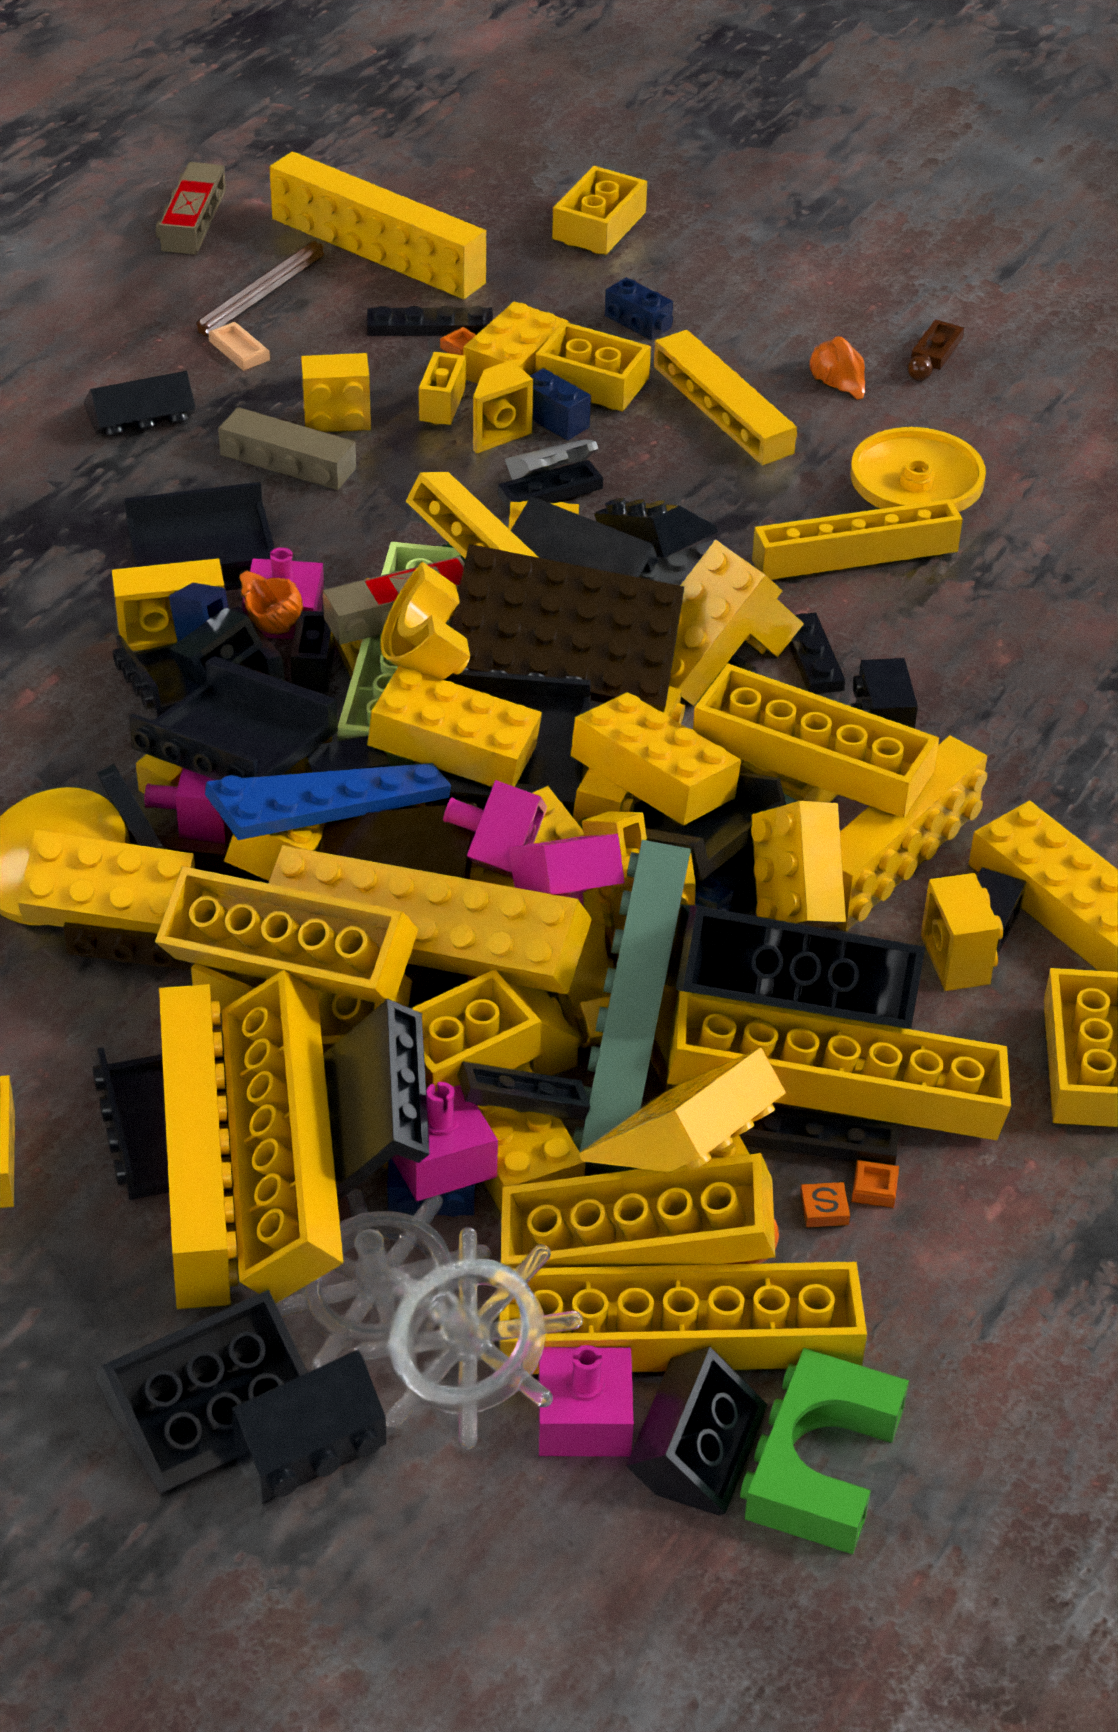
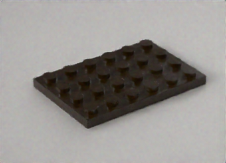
[452,544,685,712]

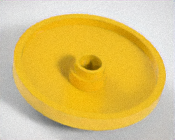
[850,427,986,512]
[0,787,130,926]

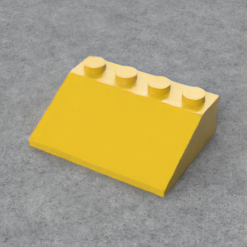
[578,1047,786,1172]

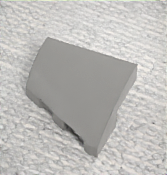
[505,440,599,480]

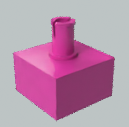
[242,547,324,639]
[144,768,232,844]
[443,780,547,879]
[509,834,625,908]
[392,1082,498,1202]
[538,1345,634,1457]

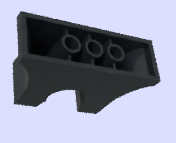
[665,904,925,1029]

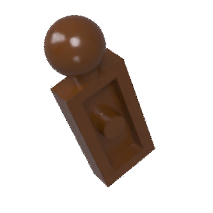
[907,319,964,381]

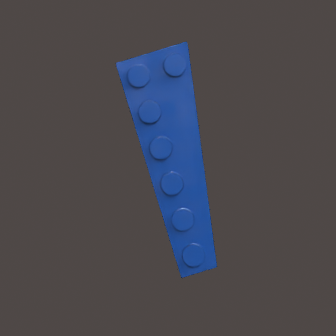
[205,763,451,840]

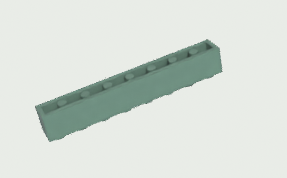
[573,840,691,1173]

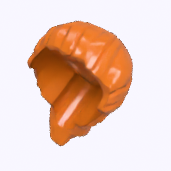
[809,336,865,400]
[240,571,303,635]

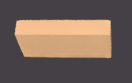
[208,322,270,371]

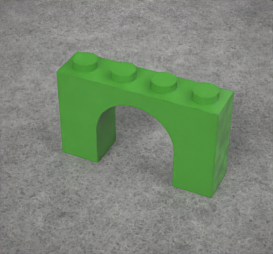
[740,1348,909,1555]

